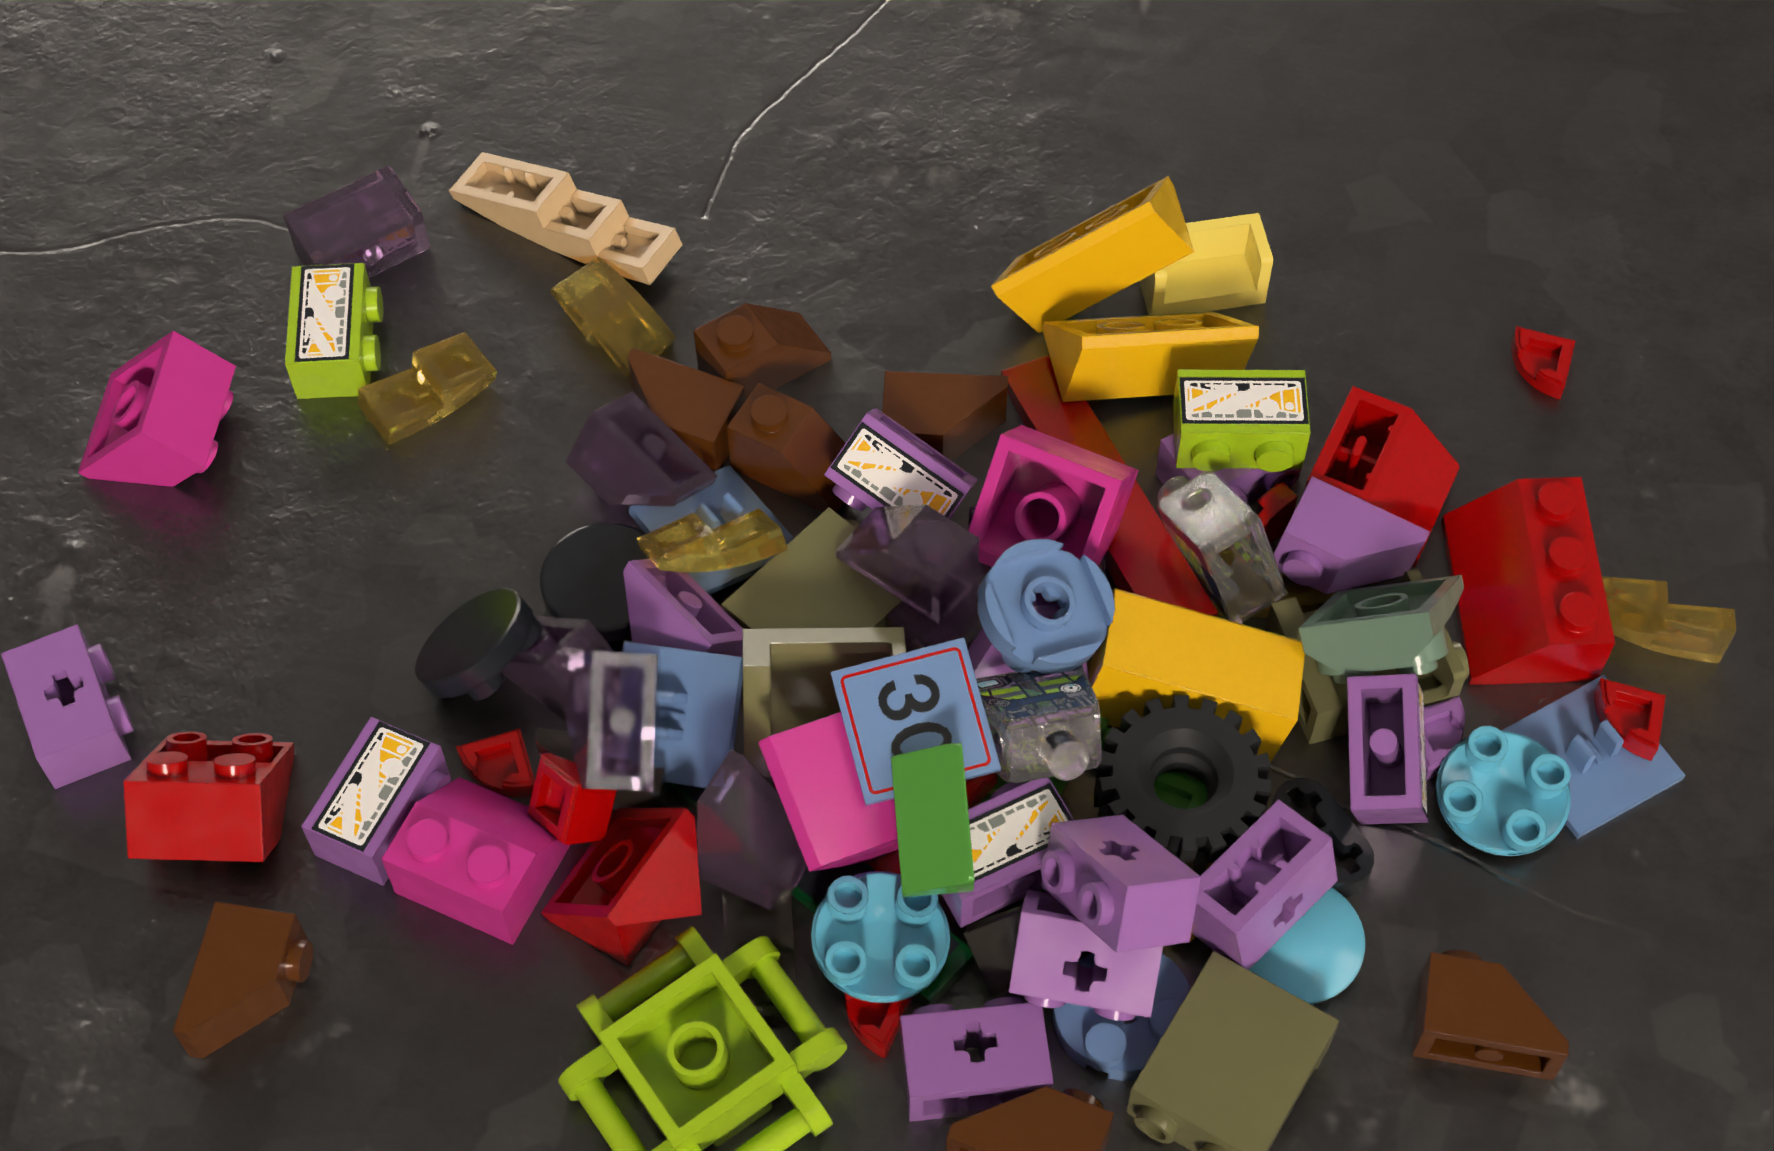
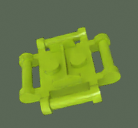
[558,926,848,1151]

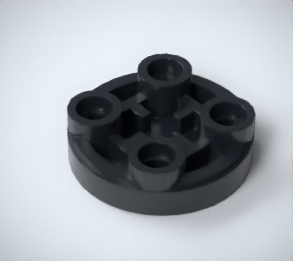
[540,522,664,649]
[415,588,543,701]

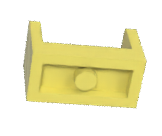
[1139,213,1273,315]

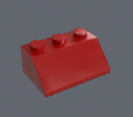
[1441,477,1615,685]

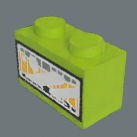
[285,263,383,399]
[1172,369,1311,472]

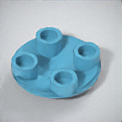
[1436,726,1571,856]
[811,871,950,1003]
[1249,887,1365,1006]

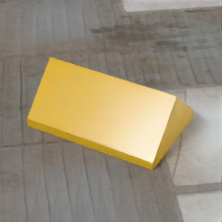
[991,176,1194,333]
[1043,311,1259,402]
[1076,588,1305,763]

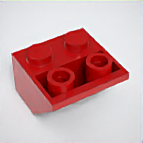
[1305,386,1460,568]
[123,731,294,862]

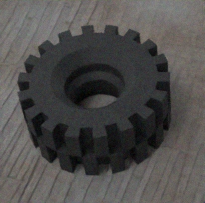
[1093,695,1272,876]

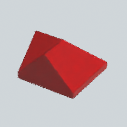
[541,808,702,966]

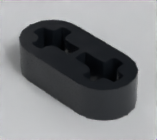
[1271,778,1374,898]

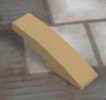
[449,152,682,285]

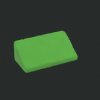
[891,743,975,897]

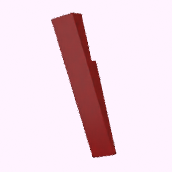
[1001,355,1218,617]

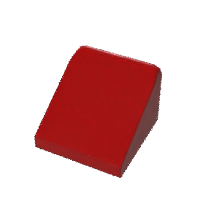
[527,753,618,845]

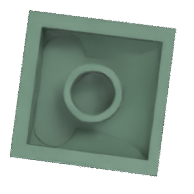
[1299,575,1464,684]

